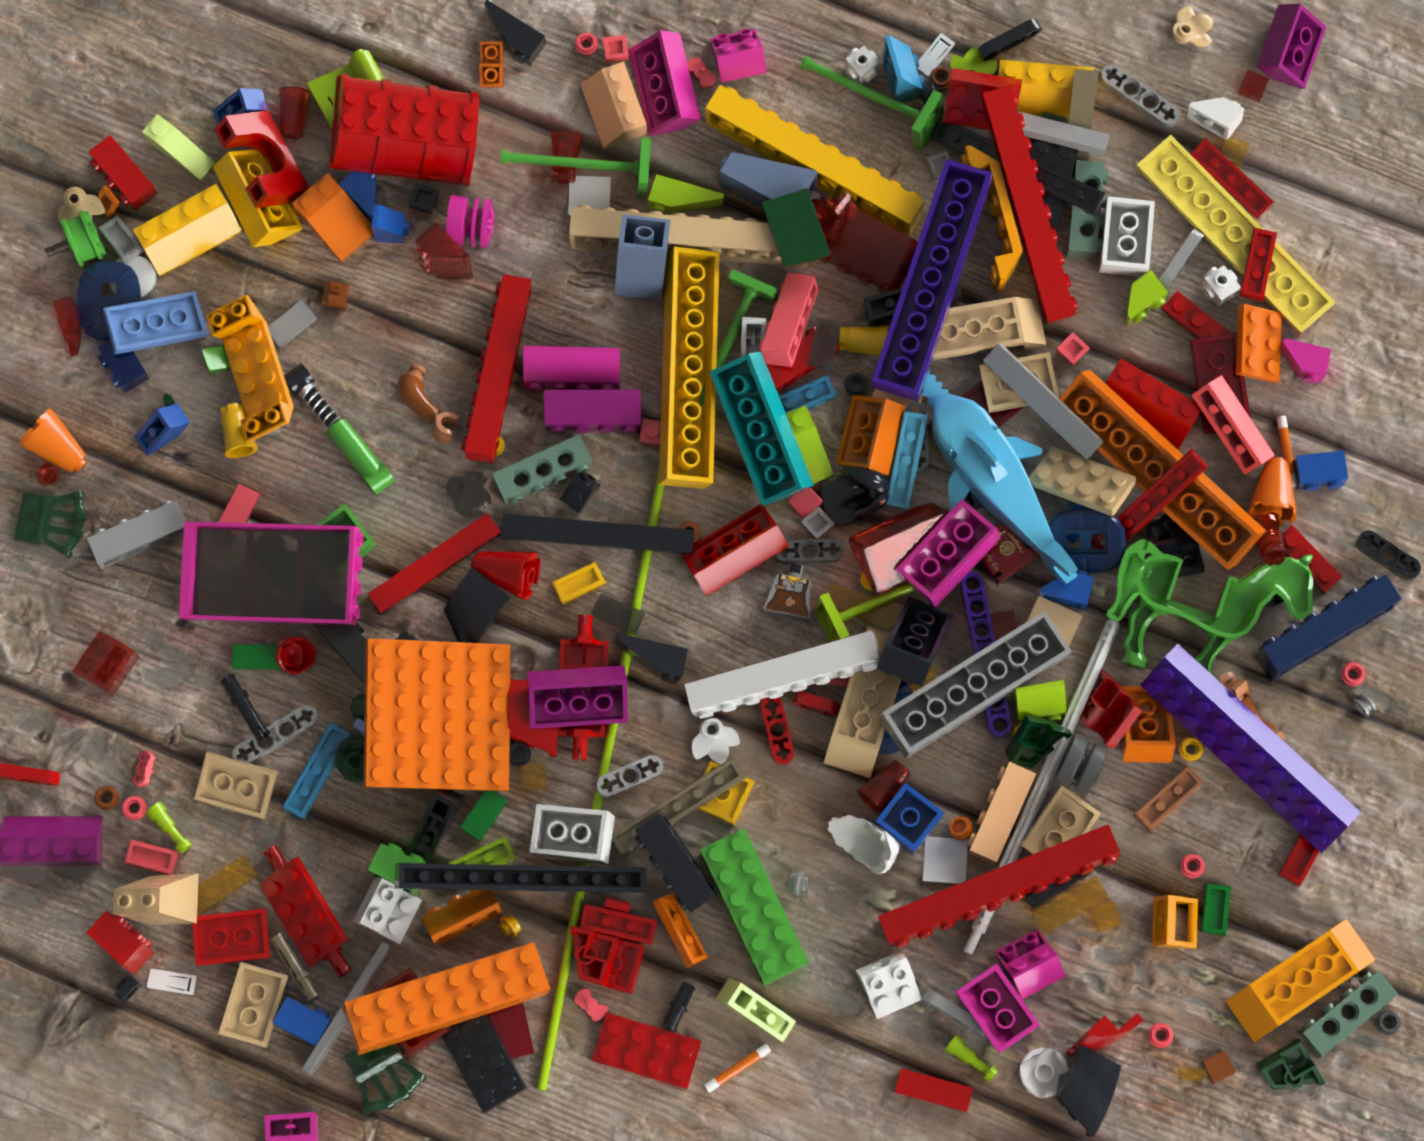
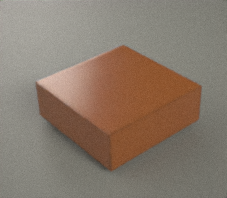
[1202,1050,1236,1084]

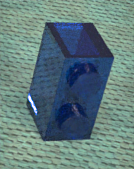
[98,340,150,393]

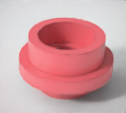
[575,33,598,56]
[1340,662,1365,687]
[122,796,147,821]
[1180,854,1205,879]
[1148,1023,1173,1048]

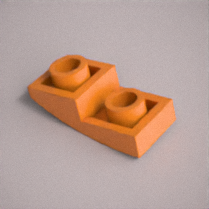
[479,41,504,88]

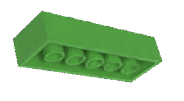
[700,828,809,987]

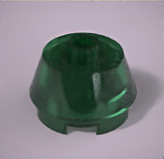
[334,735,364,783]

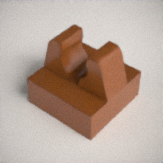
[322,281,350,309]

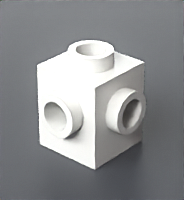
[844,46,879,84]
[1202,265,1241,307]

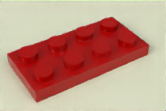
[592,1012,702,1089]

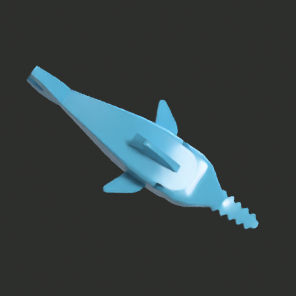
[922,368,1078,585]

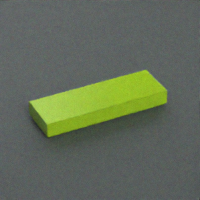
[448,836,516,891]

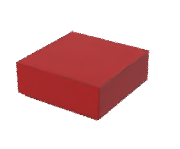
[604,897,631,914]

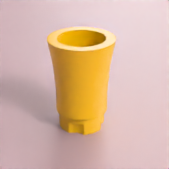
[839,325,889,357]
[220,403,258,459]

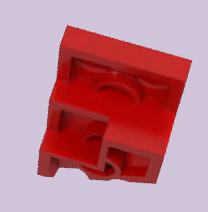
[1080,668,1142,749]
[508,680,558,758]
[570,926,645,995]
[1065,1013,1144,1057]

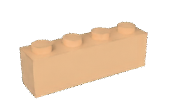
[966,762,1036,866]

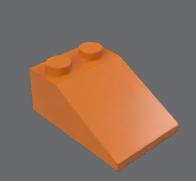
[292,173,374,262]
[1120,686,1176,763]

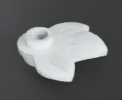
[692,718,740,765]

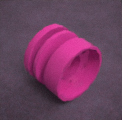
[446,195,495,249]

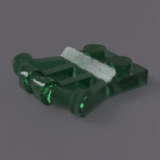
[14,491,88,559]
[344,1044,427,1115]

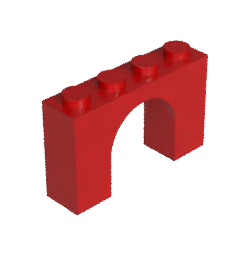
[214,110,309,208]

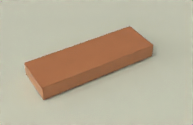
[1133,765,1204,832]

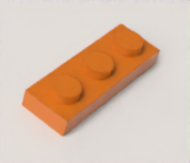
[653,893,709,968]

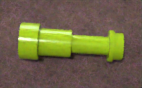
[145,802,192,854]
[944,1034,998,1082]

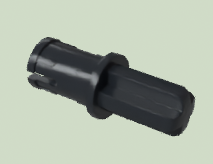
[661,982,695,1032]

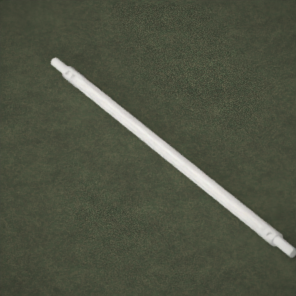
[963,619,1120,955]

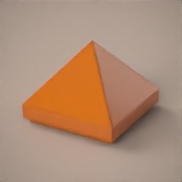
[97,185,120,218]

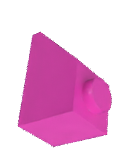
[1281,338,1331,383]

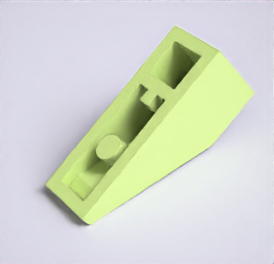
[142,114,216,181]
[716,978,796,1042]

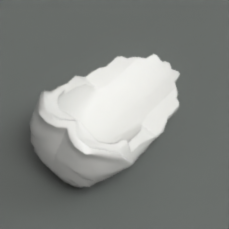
[828,815,900,874]

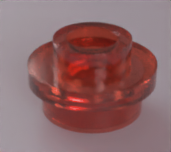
[36,463,59,486]

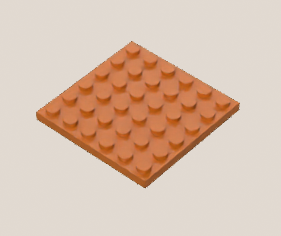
[363,638,510,792]

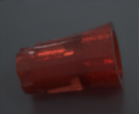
[279,86,312,140]
[550,131,583,184]
[1253,514,1286,566]
[857,760,911,815]

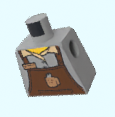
[763,563,811,623]

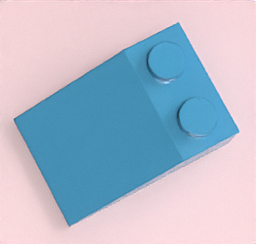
[882,35,925,103]

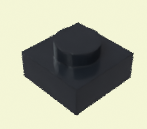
[409,183,439,214]
[114,976,142,1004]

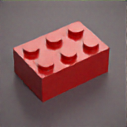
[943,68,1022,130]
[86,910,154,974]

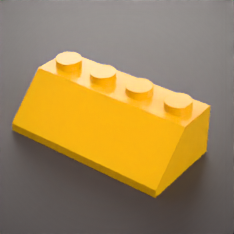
[998,60,1094,120]
[213,149,303,247]
[133,184,242,277]

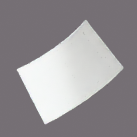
[568,176,611,215]
[923,836,968,884]

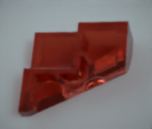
[811,192,851,241]
[53,296,82,357]

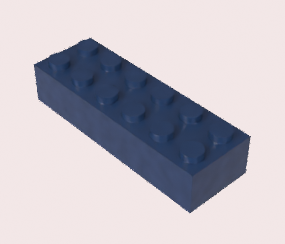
[1256,574,1402,682]

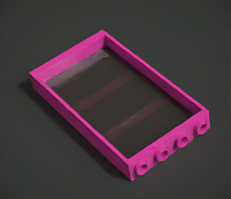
[179,521,364,626]

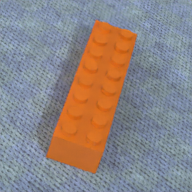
[342,942,550,1056]

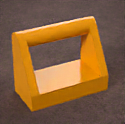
[1152,895,1198,949]

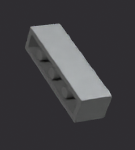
[87,500,186,569]

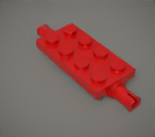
[557,614,609,761]
[259,845,352,978]

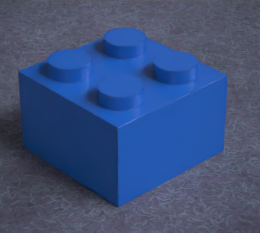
[875,783,945,855]

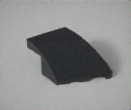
[1146,513,1205,578]
[443,567,510,643]
[1055,1046,1121,1138]

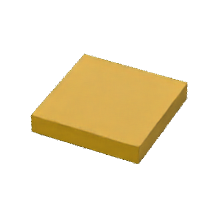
[698,761,755,826]

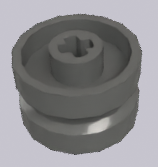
[1055,734,1108,796]

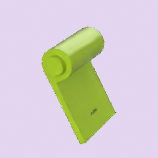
[307,49,384,131]

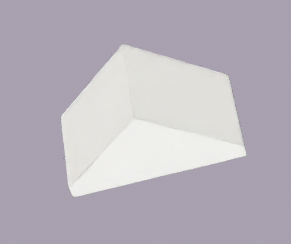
[741,317,766,357]

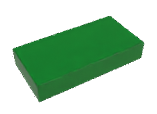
[232,644,282,670]
[460,791,508,842]
[1200,883,1231,936]

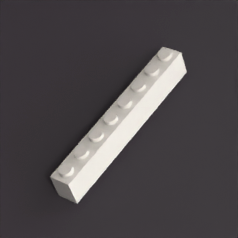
[685,631,881,719]

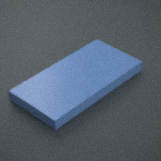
[102,291,208,355]

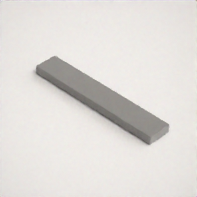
[983,343,1104,460]
[302,941,392,1076]

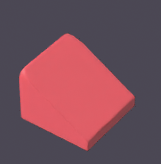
[788,487,822,519]

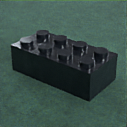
[876,596,954,687]
[634,813,718,913]

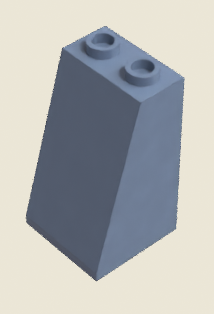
[718,152,818,210]
[614,214,670,301]

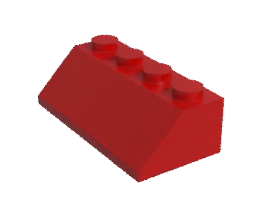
[1105,359,1202,450]
[681,504,789,596]

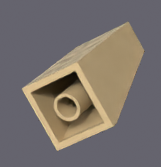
[113,874,198,925]

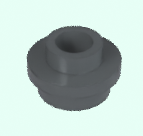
[1375,1010,1401,1035]

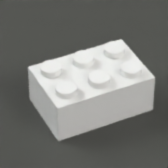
[1099,196,1155,277]
[529,804,615,865]

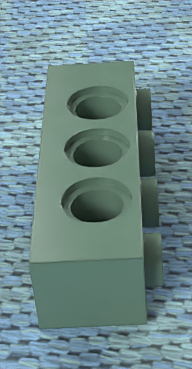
[1066,160,1108,260]
[492,434,592,505]
[1299,971,1398,1059]

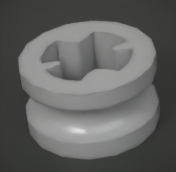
[1352,693,1377,717]

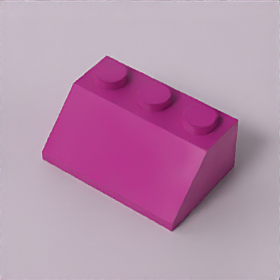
[956,963,1040,1054]

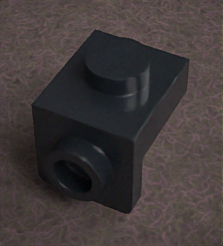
[560,473,601,513]

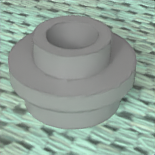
[788,871,808,896]

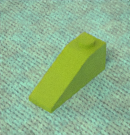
[648,174,724,214]
[786,405,834,485]

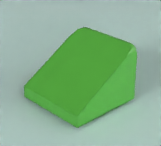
[202,346,231,376]

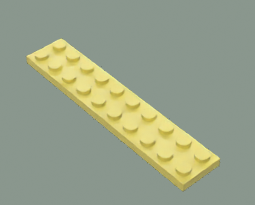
[1136,135,1335,335]

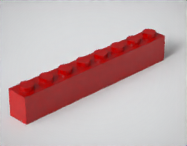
[461,274,532,464]

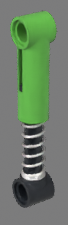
[284,363,395,495]

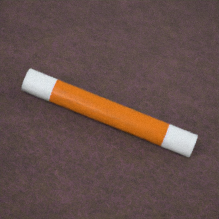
[1277,416,1297,487]
[704,1044,771,1093]

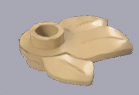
[1172,6,1213,47]
[58,187,105,225]

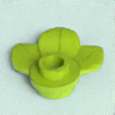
[950,46,997,75]

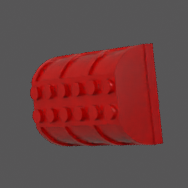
[328,73,479,186]

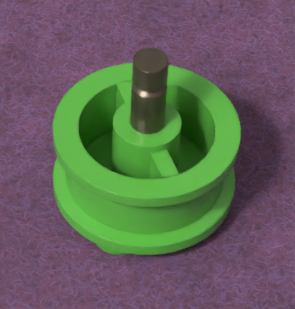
[44,210,107,267]

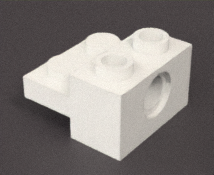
[353,877,422,944]
[855,951,922,1019]

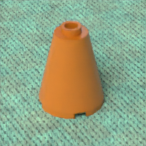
[19,409,87,473]
[1248,457,1297,527]

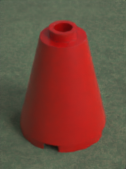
[471,551,541,600]

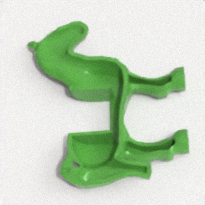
[1107,539,1313,674]

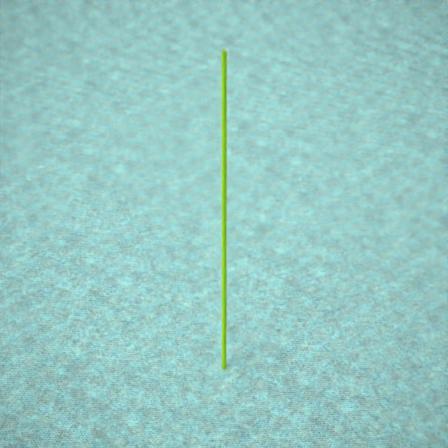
[536,468,665,1091]

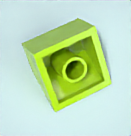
[1011,680,1067,724]

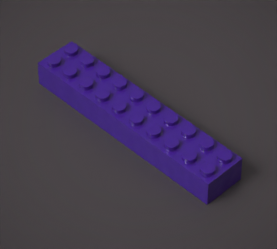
[871,159,992,402]
[1140,644,1361,853]

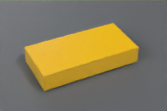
[552,562,606,605]

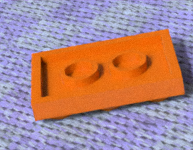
[1236,304,1282,383]

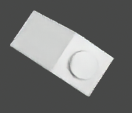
[1187,97,1244,141]

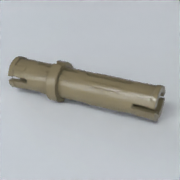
[269,933,321,1004]

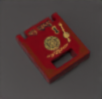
[980,523,1040,585]

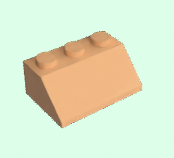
[580,62,647,149]

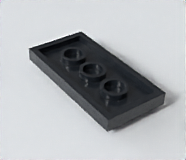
[1013,138,1079,235]
[438,1014,528,1114]

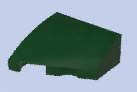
[1005,714,1072,768]
[1256,1038,1325,1090]

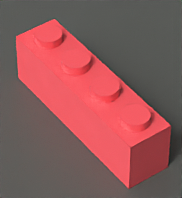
[759,273,819,367]
[1192,375,1275,475]

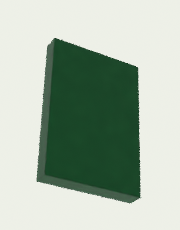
[762,188,830,270]

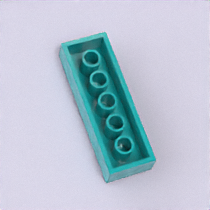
[709,352,814,506]

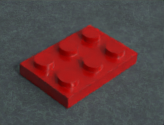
[192,908,271,967]

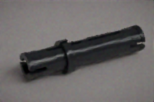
[221,674,270,741]

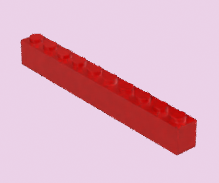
[980,85,1078,324]
[878,824,1121,949]

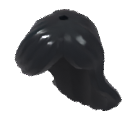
[820,467,890,527]

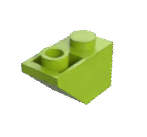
[1125,270,1168,326]

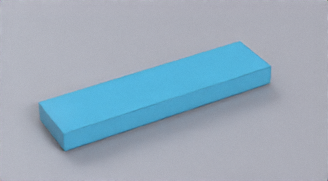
[886,411,928,510]

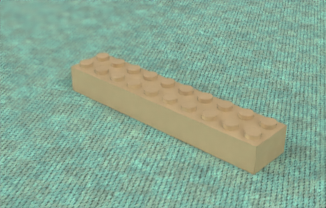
[569,205,807,268]

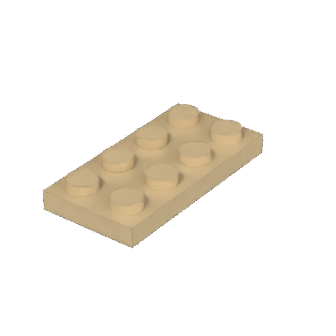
[1029,446,1137,517]

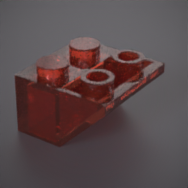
[72,631,139,697]

